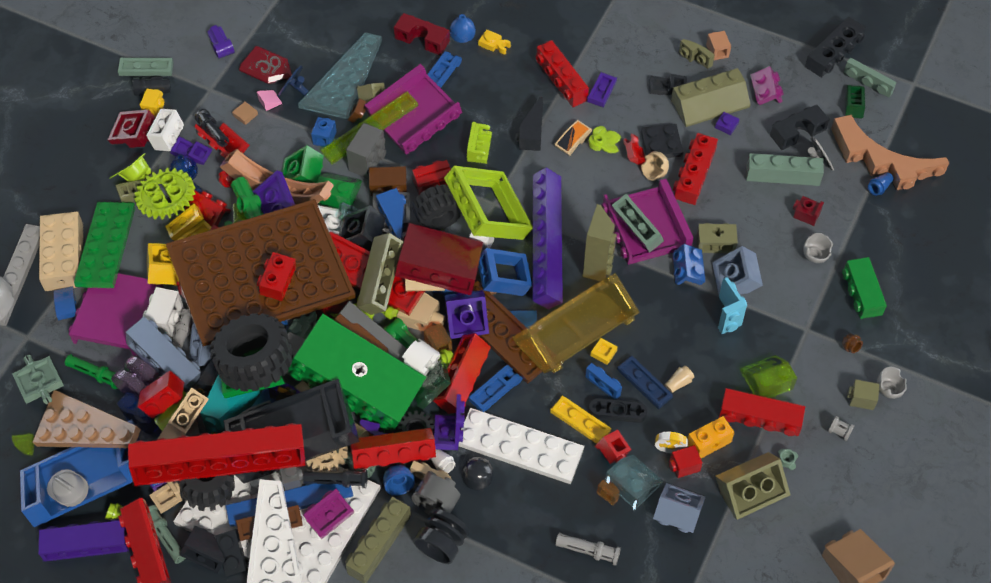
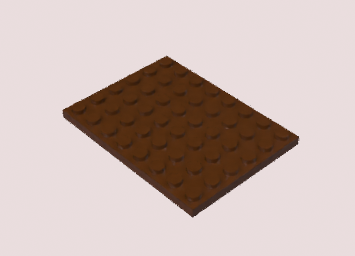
[166,199,355,347]

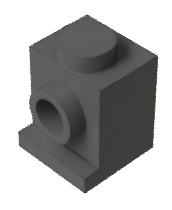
[280,467,306,491]

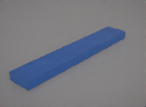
[226,484,353,527]

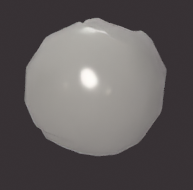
[803,233,833,263]
[876,366,907,399]

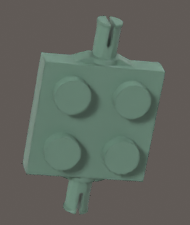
[12,355,64,404]

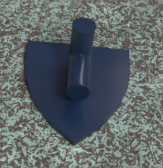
[278,66,309,98]

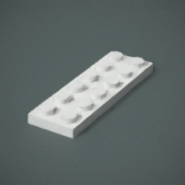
[459,408,584,484]

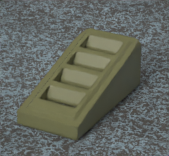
[115,179,147,203]

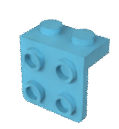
[718,277,747,334]

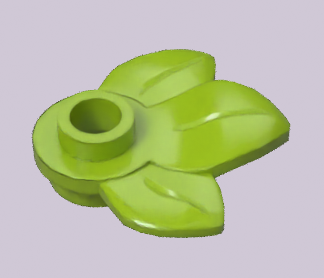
[588,126,621,153]

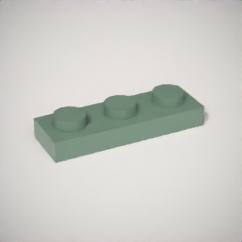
[844,57,897,97]
[118,58,174,76]

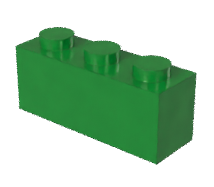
[842,257,887,319]

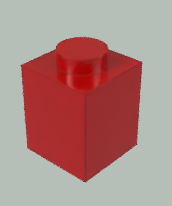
[669,445,703,478]

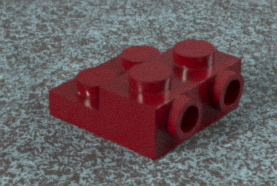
[108,110,155,148]

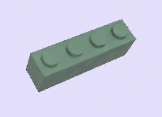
[746,153,824,186]

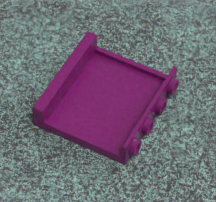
[365,64,462,155]
[601,179,693,265]
[69,273,164,357]

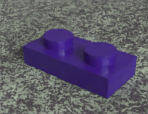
[587,72,617,108]

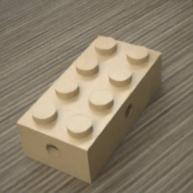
[39,212,83,291]

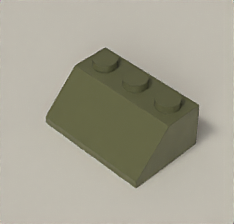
[715,452,790,520]

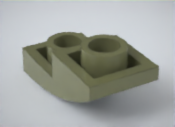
[679,39,715,69]

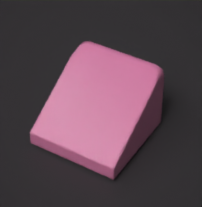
[257,90,282,111]

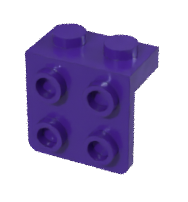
[434,394,465,450]

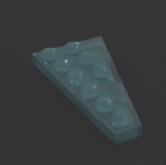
[298,33,382,119]

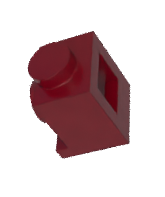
[793,196,824,226]

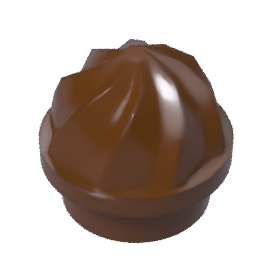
[842,333,863,354]

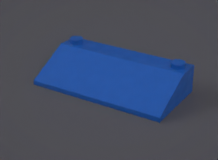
[20,420,140,527]

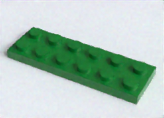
[74,202,135,288]

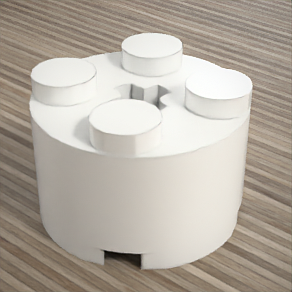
[402,338,440,385]

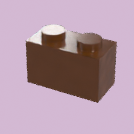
[369,166,407,196]

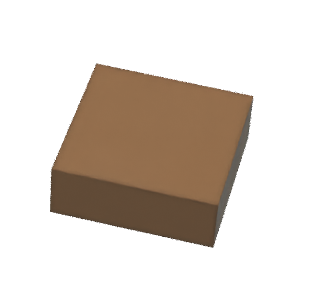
[232,102,258,125]

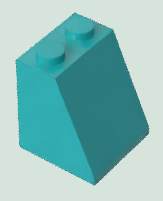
[200,375,260,434]

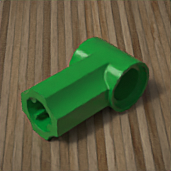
[383,318,418,349]

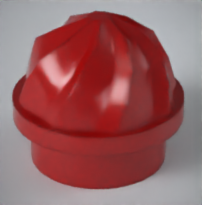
[218,171,234,188]

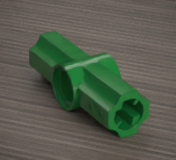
[231,177,263,219]

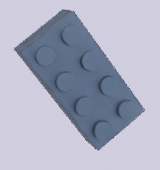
[126,317,201,392]

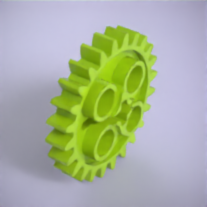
[134,168,196,220]

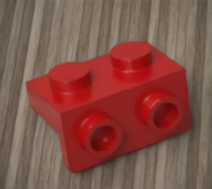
[185,190,231,227]

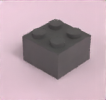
[346,123,386,179]

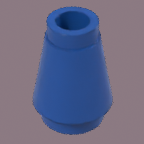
[868,172,894,196]

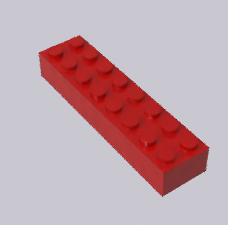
[128,423,305,486]

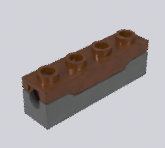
[333,301,407,362]

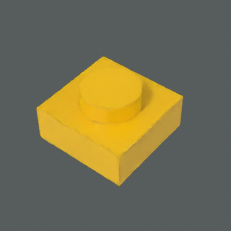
[591,338,618,365]

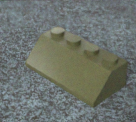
[671,68,750,127]
[583,204,617,282]

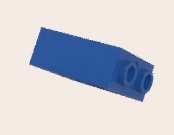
[479,248,532,296]

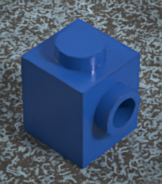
[311,117,337,148]

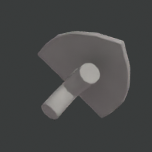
[808,136,834,170]

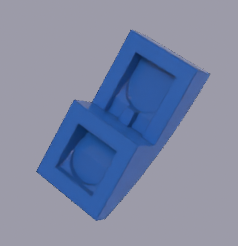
[54,286,77,321]

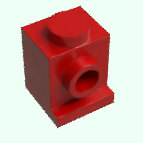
[595,430,632,465]

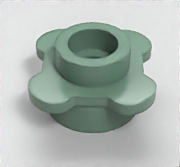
[778,449,798,470]

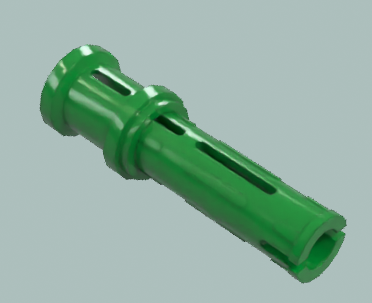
[65,354,123,389]

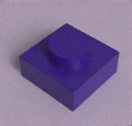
[715,112,740,135]

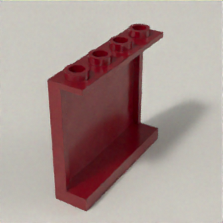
[395,223,483,295]

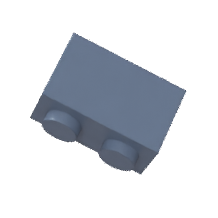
[712,246,763,294]
[653,483,705,533]

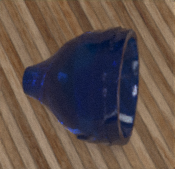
[170,154,198,180]

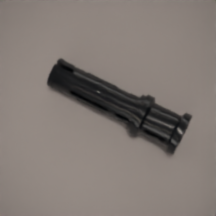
[195,109,229,147]
[303,469,368,488]

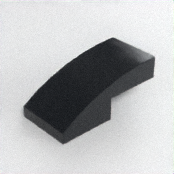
[649,74,687,95]

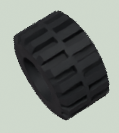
[412,184,462,231]

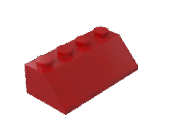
[118,498,171,583]

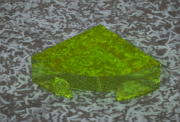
[12,434,34,455]

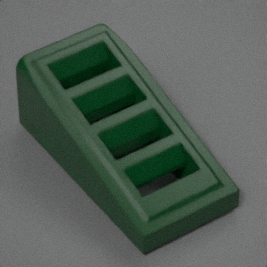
[845,85,865,119]

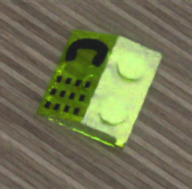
[740,355,797,398]

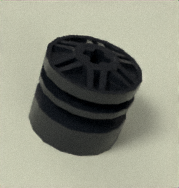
[413,509,469,564]

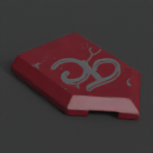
[239,46,292,84]

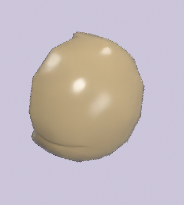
[641,151,669,181]

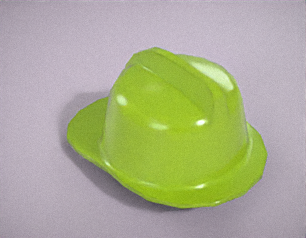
[109,153,152,182]

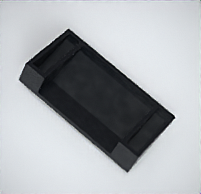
[224,379,360,484]

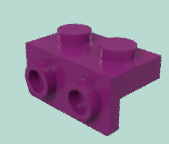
[751,66,784,105]
[303,489,355,540]

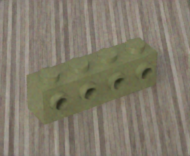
[356,233,403,315]
[345,497,411,583]

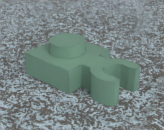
[286,312,317,339]

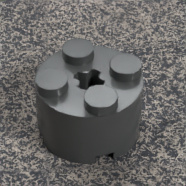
[412,471,461,515]

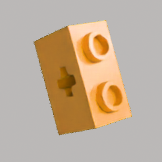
[688,416,734,458]

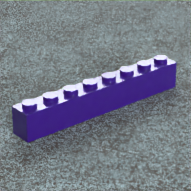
[533,167,563,310]

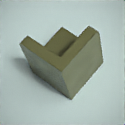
[357,83,385,104]

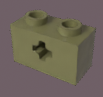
[697,223,738,253]

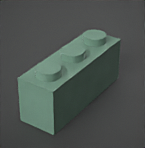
[612,194,664,253]

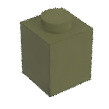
[847,379,879,410]

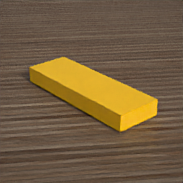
[550,395,611,444]

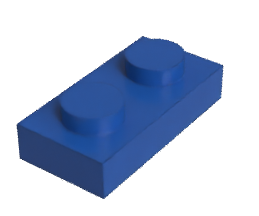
[585,363,622,400]

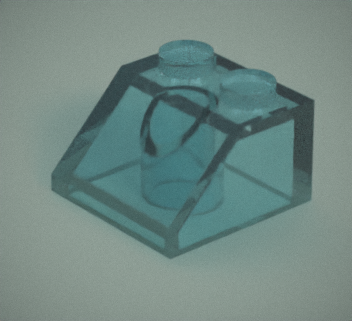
[605,454,663,509]

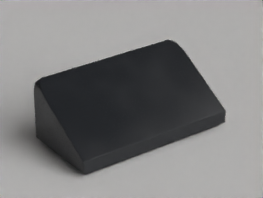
[196,359,218,393]

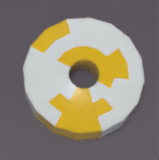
[655,432,688,453]

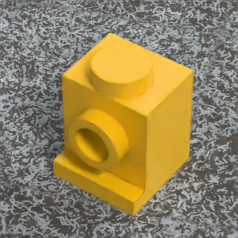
[140,88,164,118]

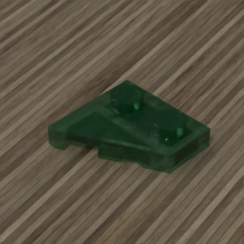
[415,360,451,409]

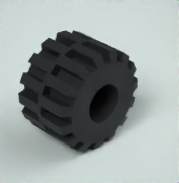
[179,474,235,511]

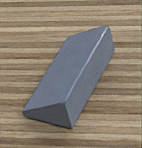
[189,323,211,366]

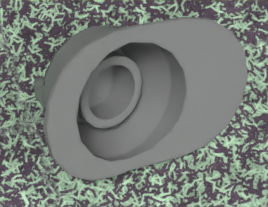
[47,469,89,507]

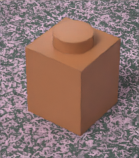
[706,31,731,60]

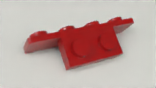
[194,123,250,158]

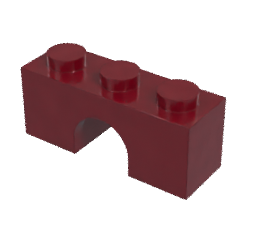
[394,13,450,56]

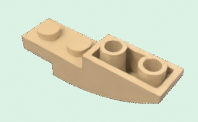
[158,388,209,439]

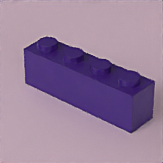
[39,519,129,562]

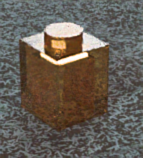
[424,323,452,354]

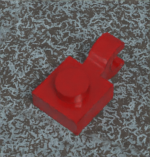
[623,134,646,166]

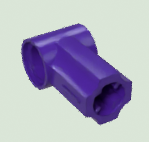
[207,25,235,59]

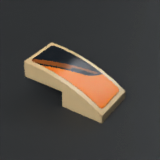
[555,120,592,156]

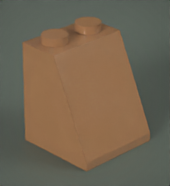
[822,529,895,583]

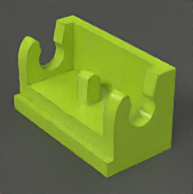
[467,122,492,164]

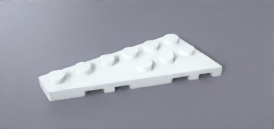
[247,479,302,583]

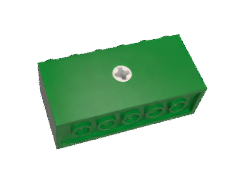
[288,314,426,434]

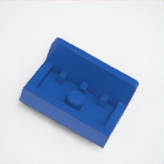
[673,244,705,285]

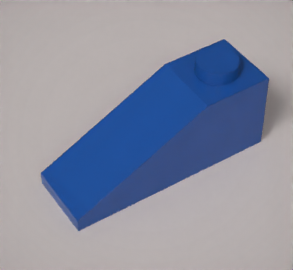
[376,188,406,241]

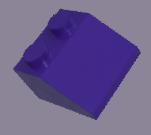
[444,290,489,339]

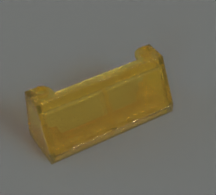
[512,273,640,374]

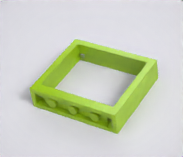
[444,166,533,240]

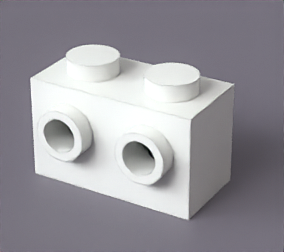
[146,109,184,151]

